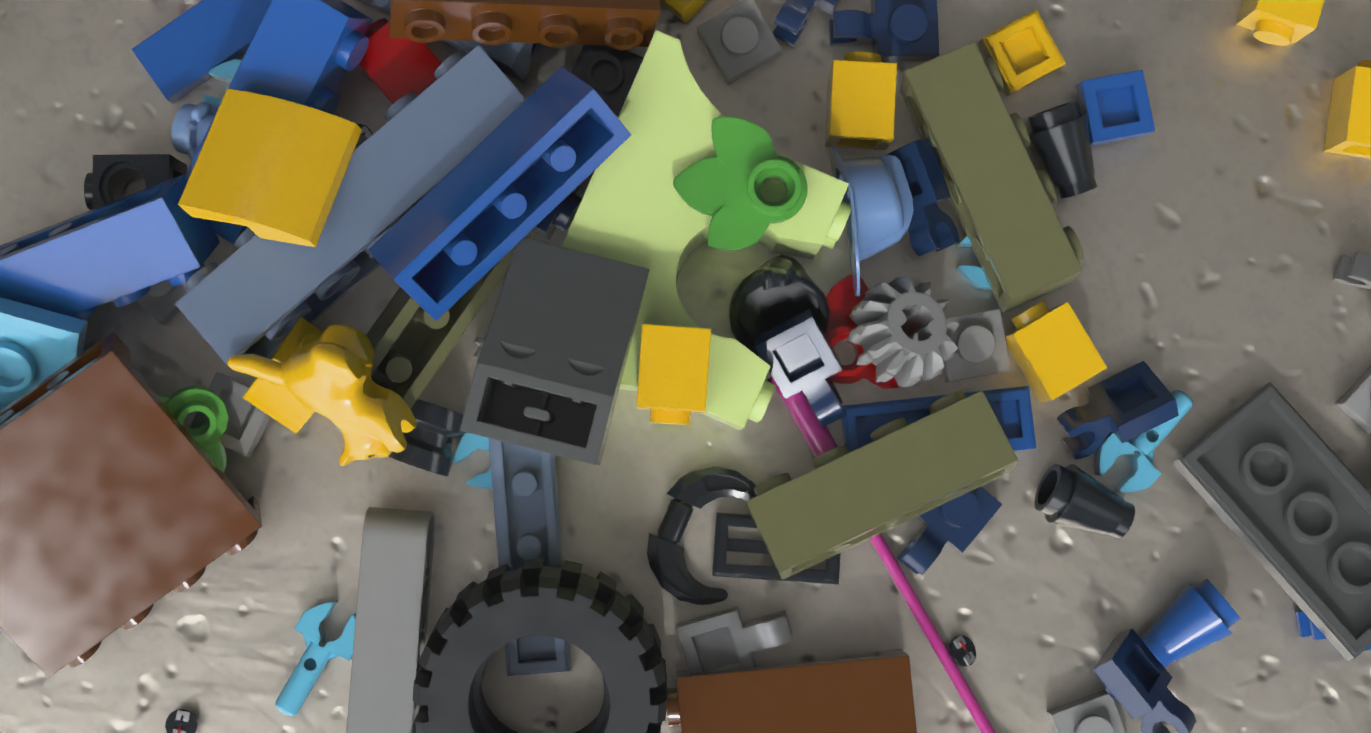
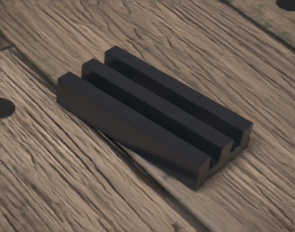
[712,512,841,585]

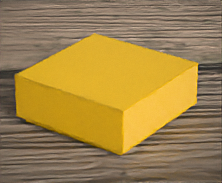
[978,9,1066,97]

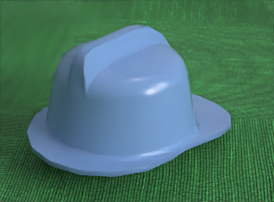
[829,145,914,297]

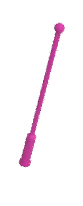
[767,377,996,733]

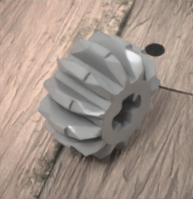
[846,275,960,388]

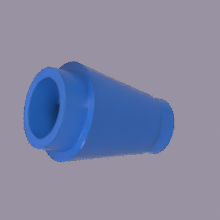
[1141,579,1241,668]

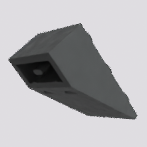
[459,237,650,465]

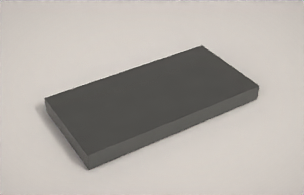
[1172,382,1371,661]

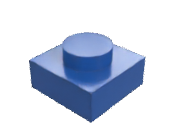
[1076,70,1155,146]

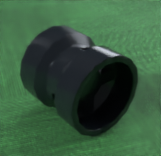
[388,399,464,476]

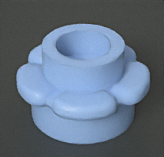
[171,102,217,161]

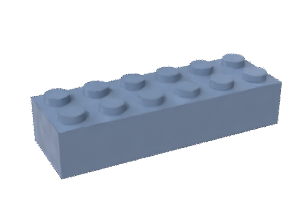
[175,44,526,364]

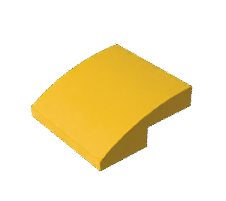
[178,88,362,247]

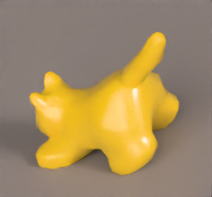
[227,324,417,466]

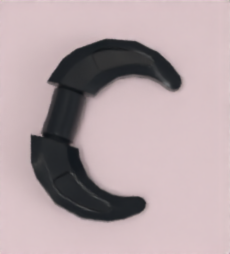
[647,466,757,605]

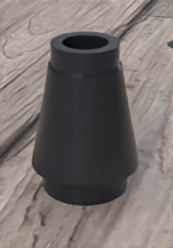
[1028,101,1097,199]
[1034,464,1135,539]

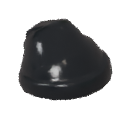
[729,254,830,359]

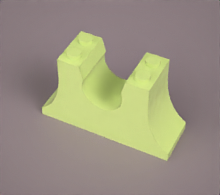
[561,30,851,430]

